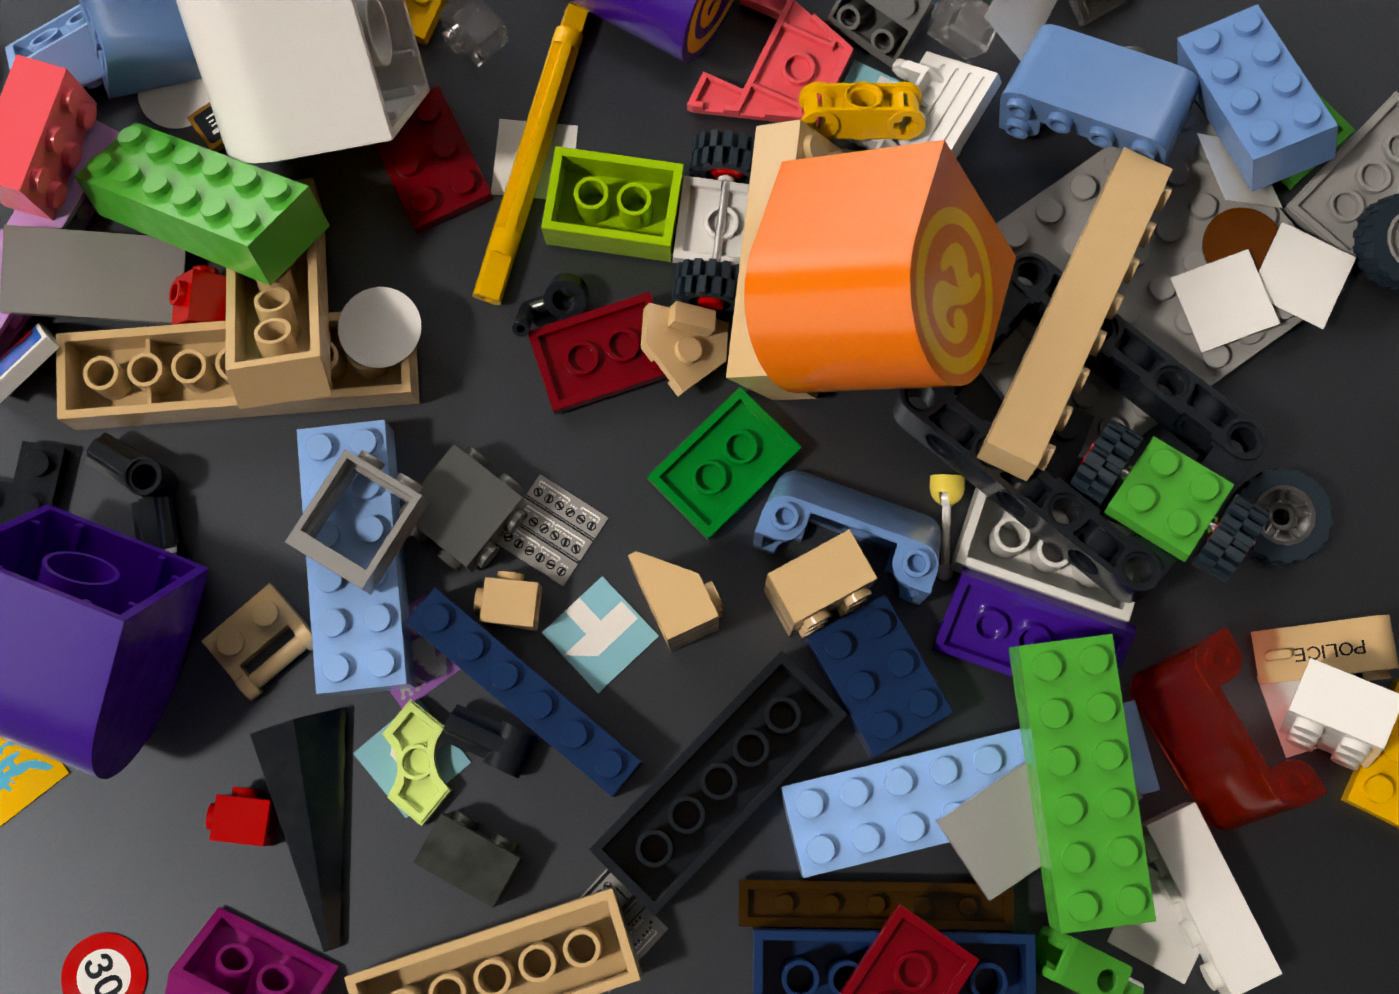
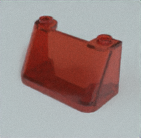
[1130,627,1328,830]

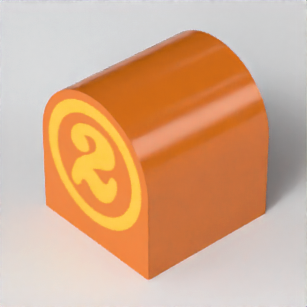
[744,140,1016,393]

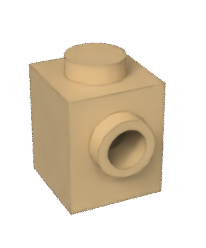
[474,571,542,631]

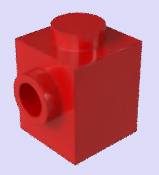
[169,266,226,325]
[206,786,278,847]

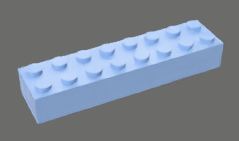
[779,700,1160,878]

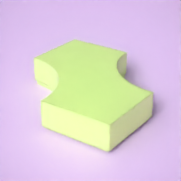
[382,699,453,826]

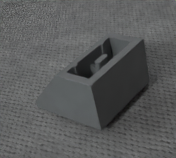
[825,0,942,68]

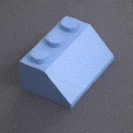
[5,4,105,89]

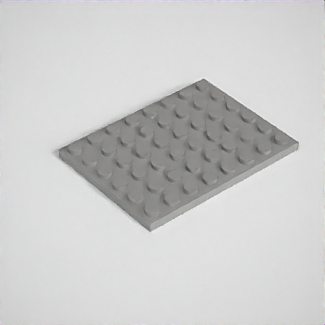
[980,102,1345,458]

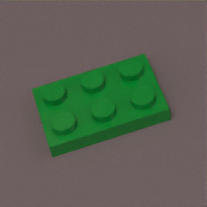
[647,387,802,541]

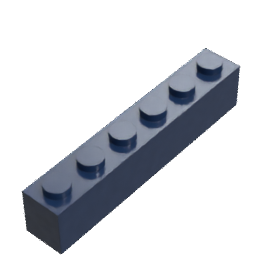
[405,588,643,797]

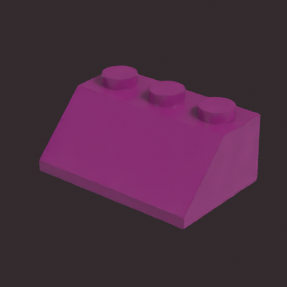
[165,907,339,994]

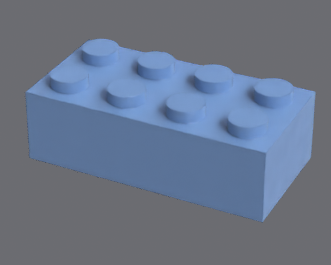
[1177,4,1338,192]

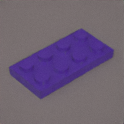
[933,567,1136,677]

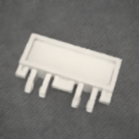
[841,51,1002,158]

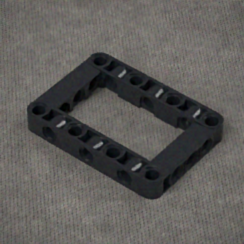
[893,252,1267,603]

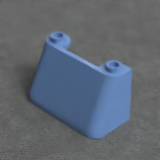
[79,0,202,99]
[753,470,942,607]

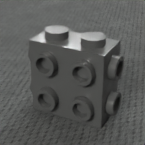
[398,444,527,573]

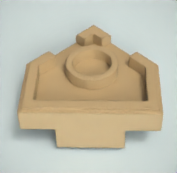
[641,301,729,397]

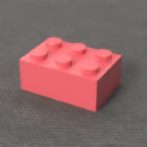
[0,54,97,221]

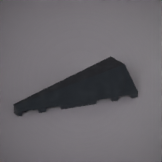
[250,707,348,952]

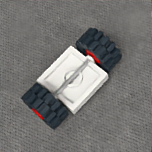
[672,129,755,315]

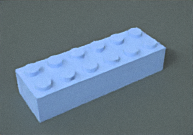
[297,420,416,697]

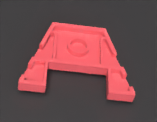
[687,0,854,127]

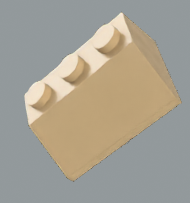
[628,551,723,652]

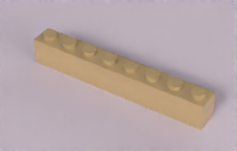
[977,147,1173,481]

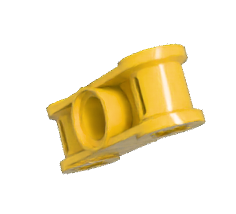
[799,81,926,140]

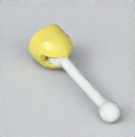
[930,474,965,581]

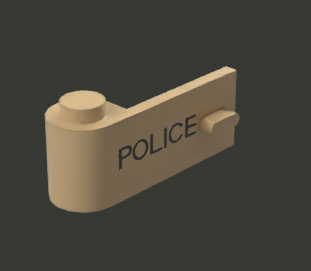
[1251,615,1399,685]

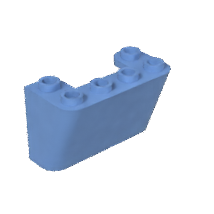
[999,24,1200,166]

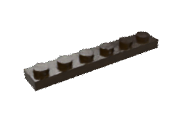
[738,879,1014,931]

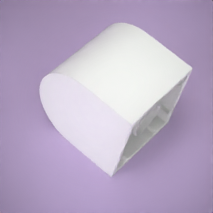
[176,0,430,163]

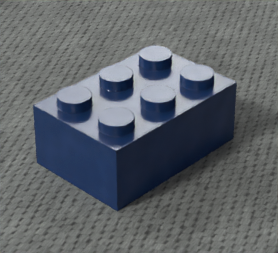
[804,594,954,759]

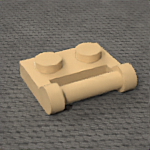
[201,583,313,701]

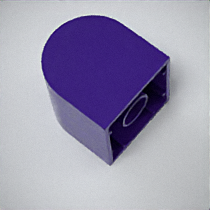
[0,504,209,779]

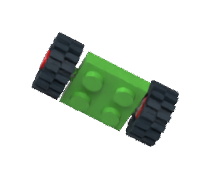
[1069,418,1271,584]

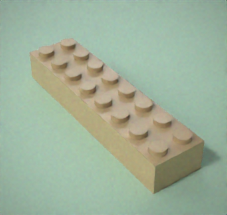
[56,312,420,431]

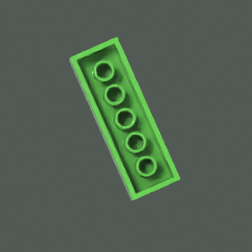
[74,122,330,286]
[1008,634,1156,934]

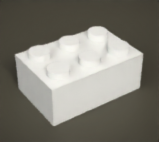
[1279,658,1399,770]

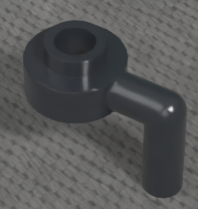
[512,273,589,337]

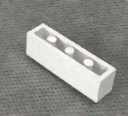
[1141,802,1282,994]

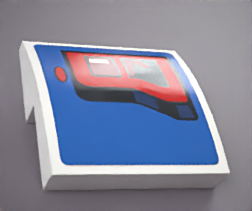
[0,322,59,403]

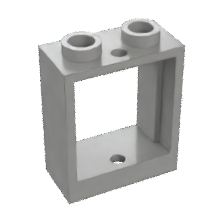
[285,449,429,595]

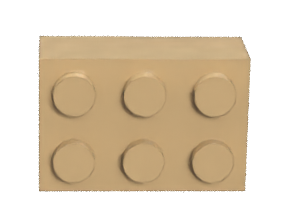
[764,529,877,639]

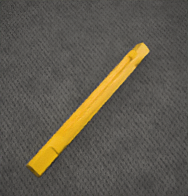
[472,3,588,305]

